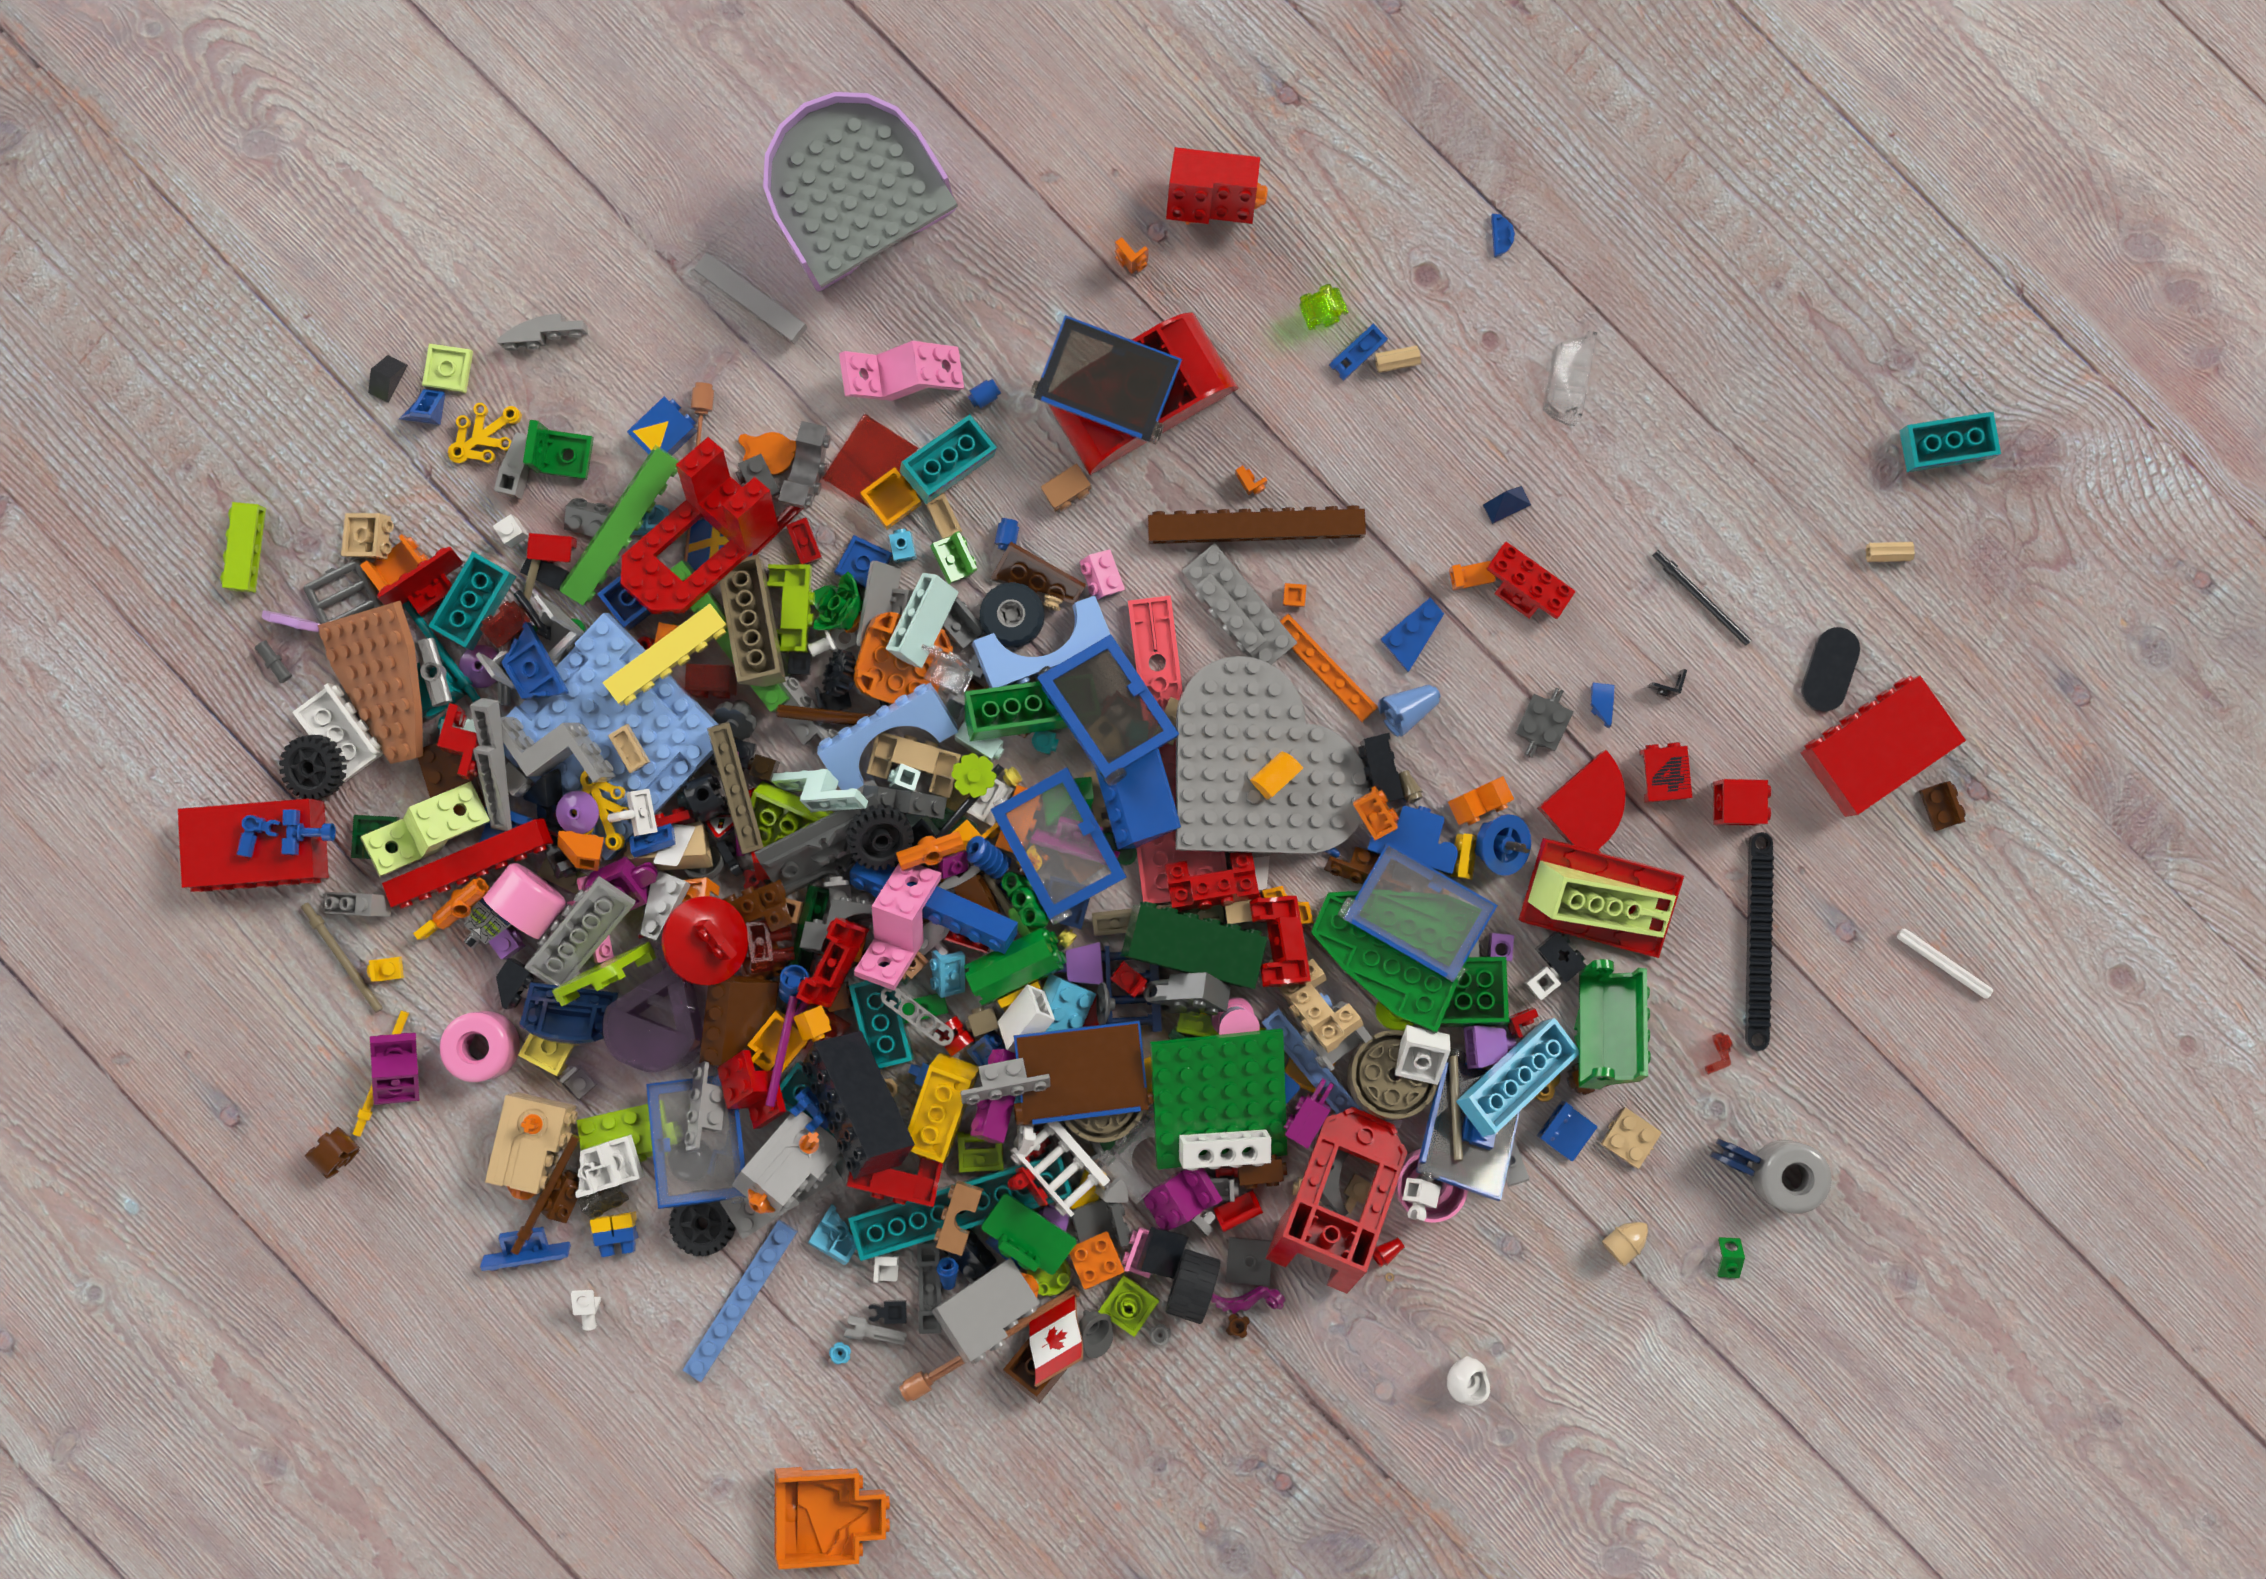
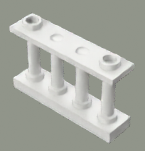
[1010,1121,1110,1217]

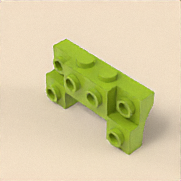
[767,564,815,653]

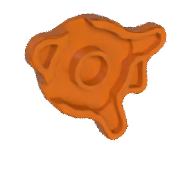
[738,432,796,476]

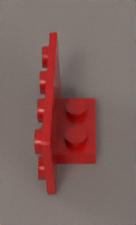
[1486,542,1575,619]

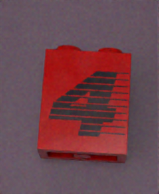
[1639,742,1693,803]

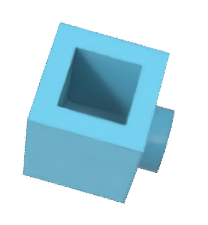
[889,529,917,564]

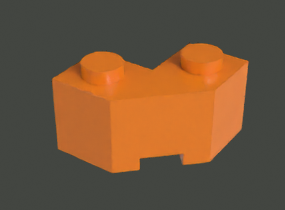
[1448,776,1514,826]

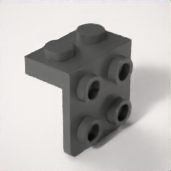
[1072,1199,1130,1247]

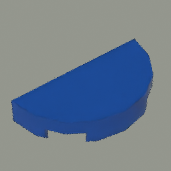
[1491,213,1515,257]

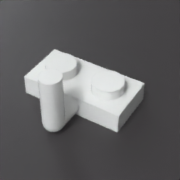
[607,789,658,836]
[919,921,949,956]
[1014,1124,1040,1154]

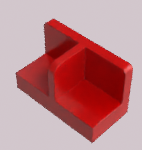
[527,533,577,563]

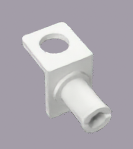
[808,629,857,657]
[571,1290,601,1331]

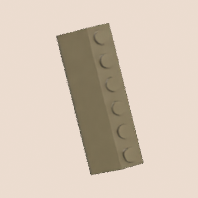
[719,554,786,687]

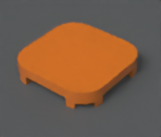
[853,612,953,704]

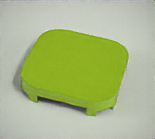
[552,941,657,1006]

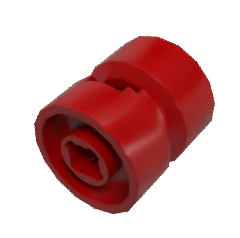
[934,1015,974,1057]

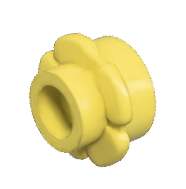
[1003,767,1022,787]
[1057,929,1077,949]

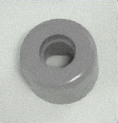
[1751,1139,1832,1214]

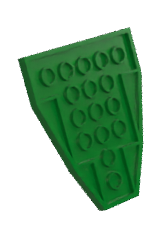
[1311,890,1482,1033]

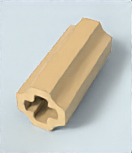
[1374,345,1421,373]
[1865,542,1915,562]

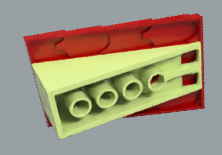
[1518,838,1684,958]

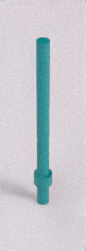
[403,601,481,703]

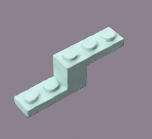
[771,769,868,812]

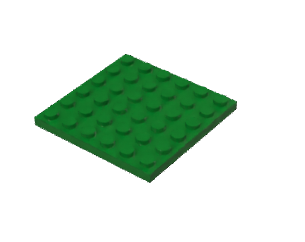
[1150,1028,1288,1170]

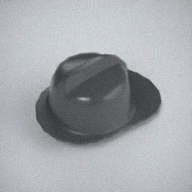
[1078,1310,1113,1358]

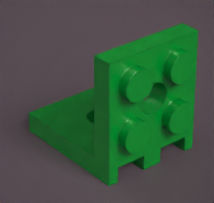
[523,420,594,480]

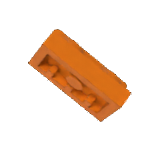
[1353,786,1399,841]

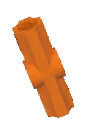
[896,831,965,870]
[432,877,490,930]

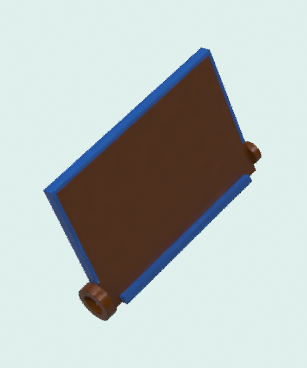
[1013,1020,1153,1126]

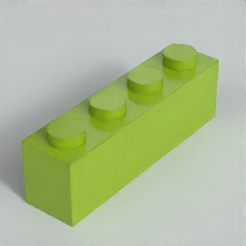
[220,502,266,593]

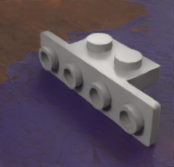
[779,675,838,745]
[960,1058,1050,1105]
[684,1061,725,1152]

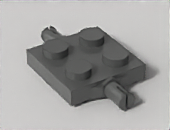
[1515,688,1574,758]

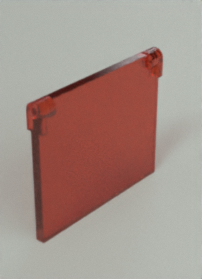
[822,414,918,509]

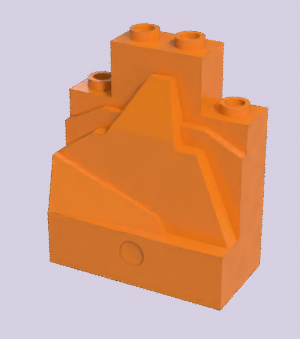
[774,1467,890,1570]

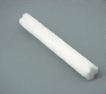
[1897,929,1993,999]

